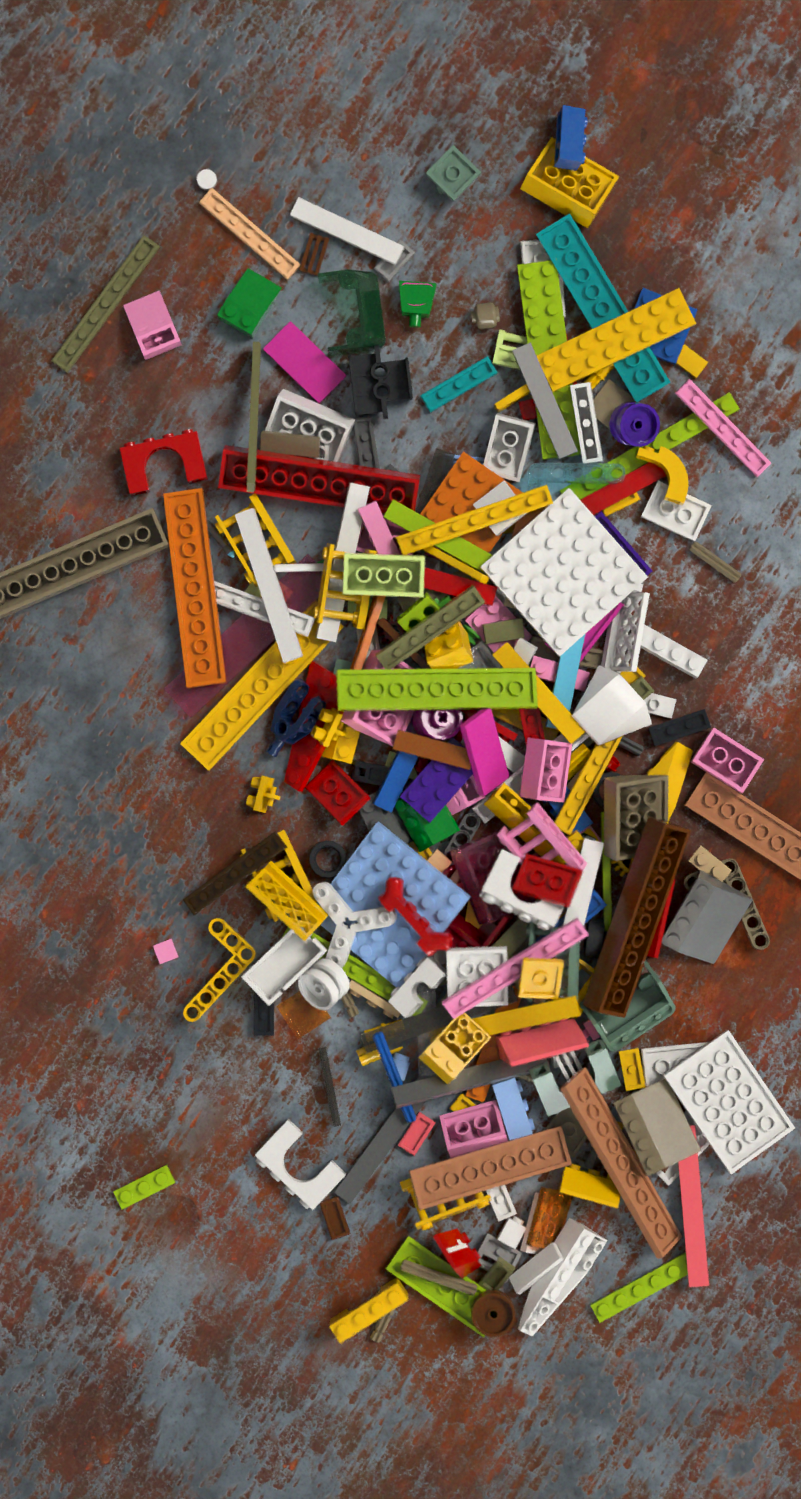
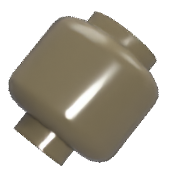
[471,302,500,329]

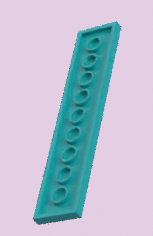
[536,214,671,403]

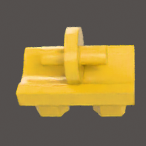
[311,708,347,747]
[246,775,281,813]

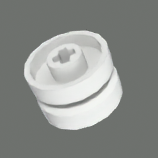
[298,958,350,1010]

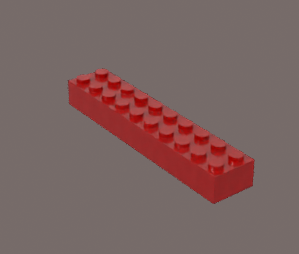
[218,445,420,514]

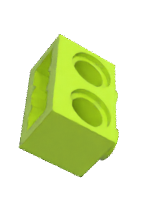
[397,592,441,632]

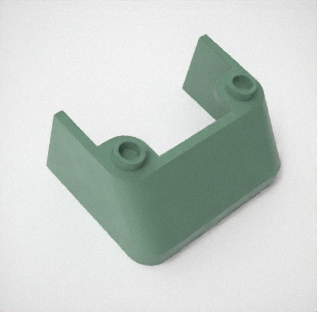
[579,960,676,1052]

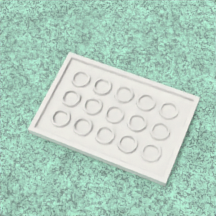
[663,1030,795,1174]

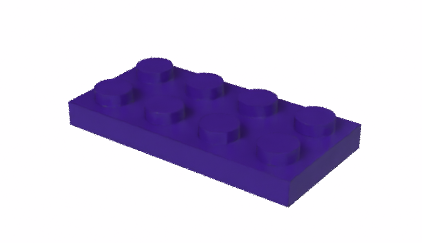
[400,737,473,823]

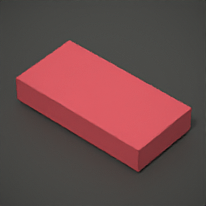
[398,1112,436,1156]

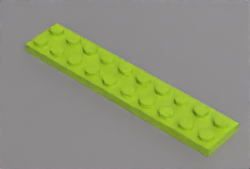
[517,260,581,460]
[336,668,538,711]

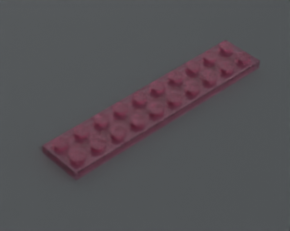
[164,554,322,718]

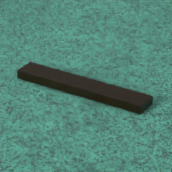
[183,831,288,915]

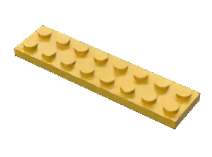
[537,288,696,392]

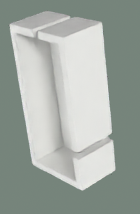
[242,927,327,1006]

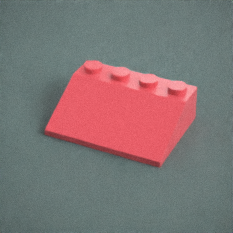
[495,1017,589,1066]

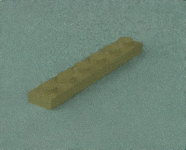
[375,585,485,669]

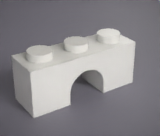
[388,957,447,1018]

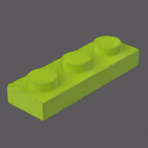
[113,1165,176,1209]

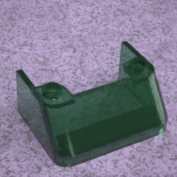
[318,269,386,357]

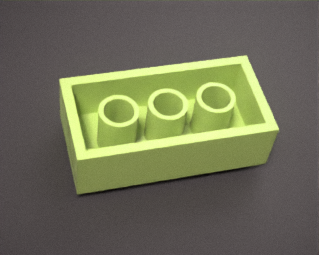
[343,553,425,597]

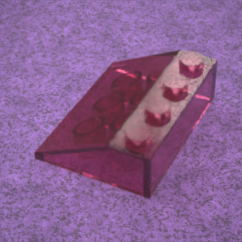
[449,827,537,925]

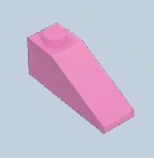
[530,656,590,692]

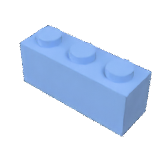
[492,1078,535,1140]

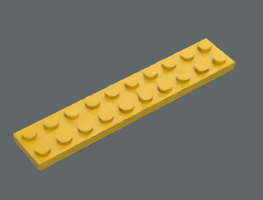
[180,600,344,771]

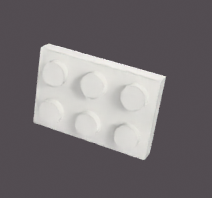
[641,481,712,542]

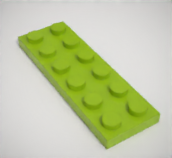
[386,1235,497,1337]

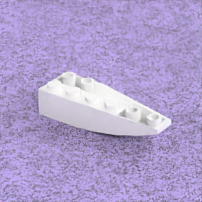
[518,1218,608,1336]

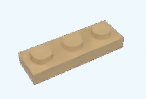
[349,980,401,1019]

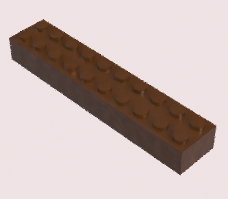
[582,816,691,1018]

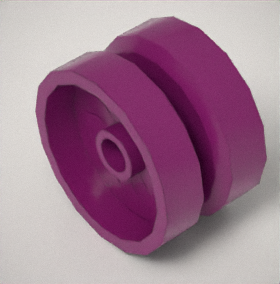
[412,709,463,741]

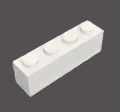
[570,382,603,464]
[631,623,707,679]

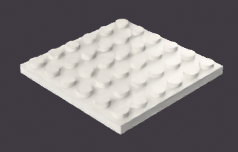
[480,488,648,657]

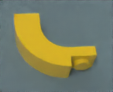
[636,446,688,505]

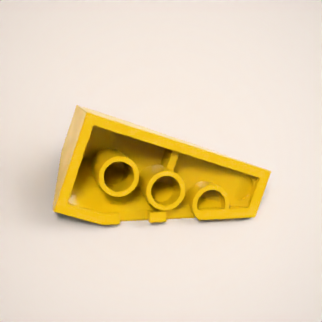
[647,742,693,821]

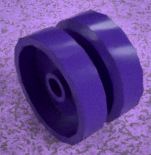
[609,402,660,447]

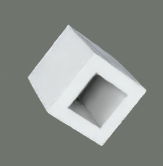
[497,1216,526,1249]

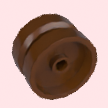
[471,1289,516,1337]

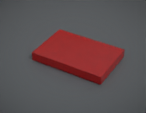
[305,760,371,826]
[512,854,583,908]

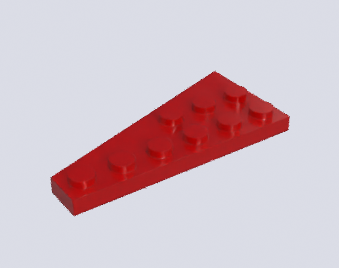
[284,661,344,792]

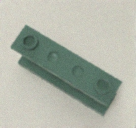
[526,921,580,1002]

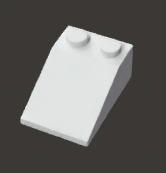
[483,413,536,482]

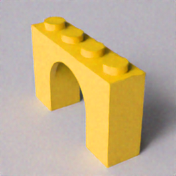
[329,1277,408,1343]

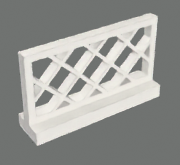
[601,592,650,673]

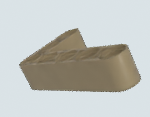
[682,858,770,950]

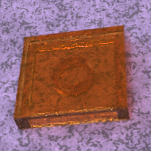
[276,991,331,1039]

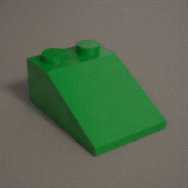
[217,268,282,339]

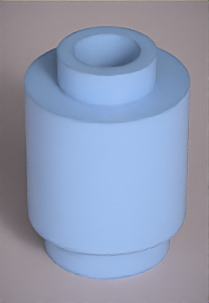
[385,1053,410,1081]

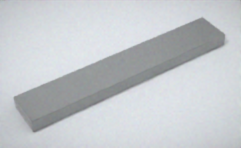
[512,342,578,460]

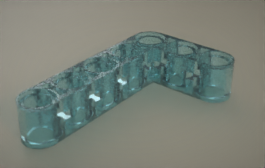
[528,463,626,491]

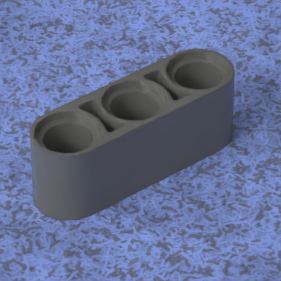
[443,813,480,865]

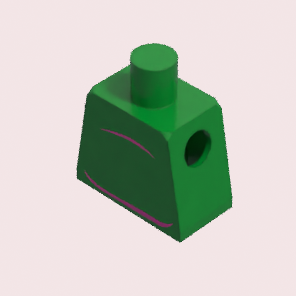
[399,281,437,328]

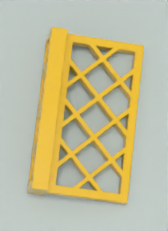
[246,861,329,942]

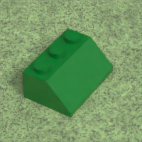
[395,794,460,852]

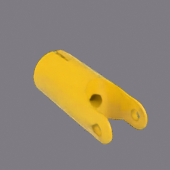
[356,1034,403,1066]

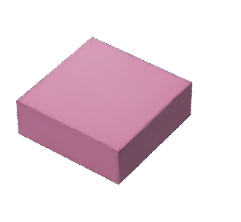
[153,939,179,964]

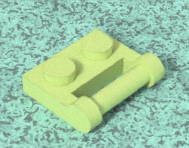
[492,329,527,370]

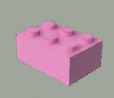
[690,728,764,794]

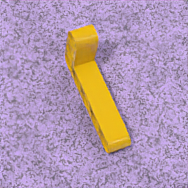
[183,918,256,1022]

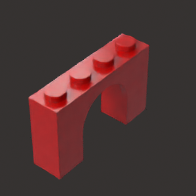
[120,429,208,496]

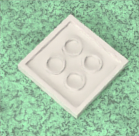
[446,946,508,1007]

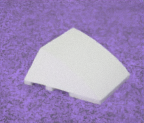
[572,665,652,746]

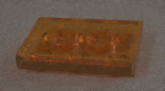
[526,1186,572,1248]

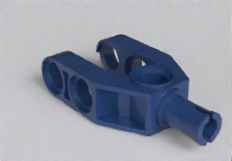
[266,679,326,757]

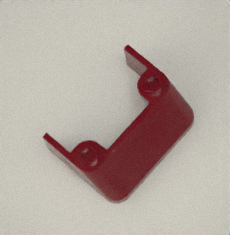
[443,865,515,948]

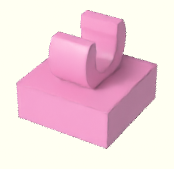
[581,1019,600,1041]

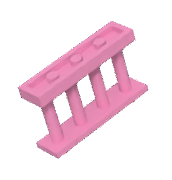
[497,802,587,871]

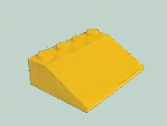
[520,137,619,228]

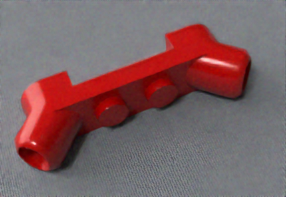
[378,877,453,956]

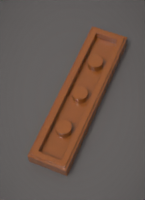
[393,730,471,770]

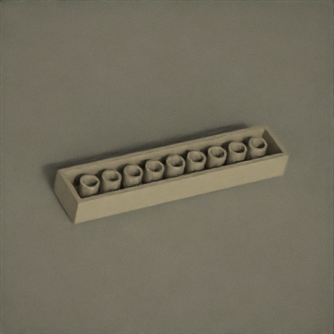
[0,508,170,619]

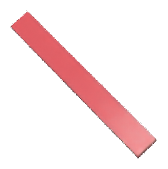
[678,1125,709,1287]

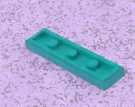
[420,356,498,413]

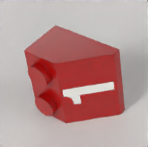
[433,1228,482,1279]

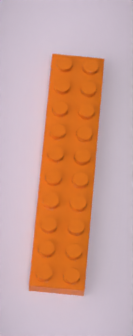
[163,488,227,688]

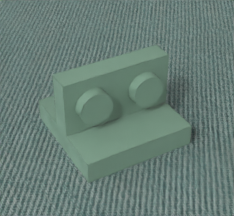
[426,145,481,202]

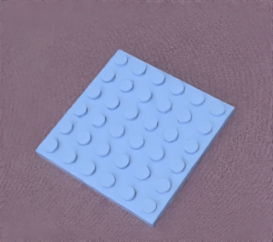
[316,822,471,987]

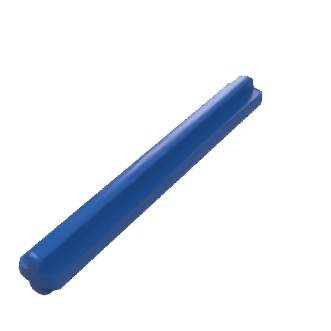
[373,1032,416,1123]

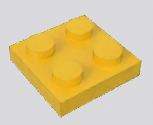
[518,957,563,999]

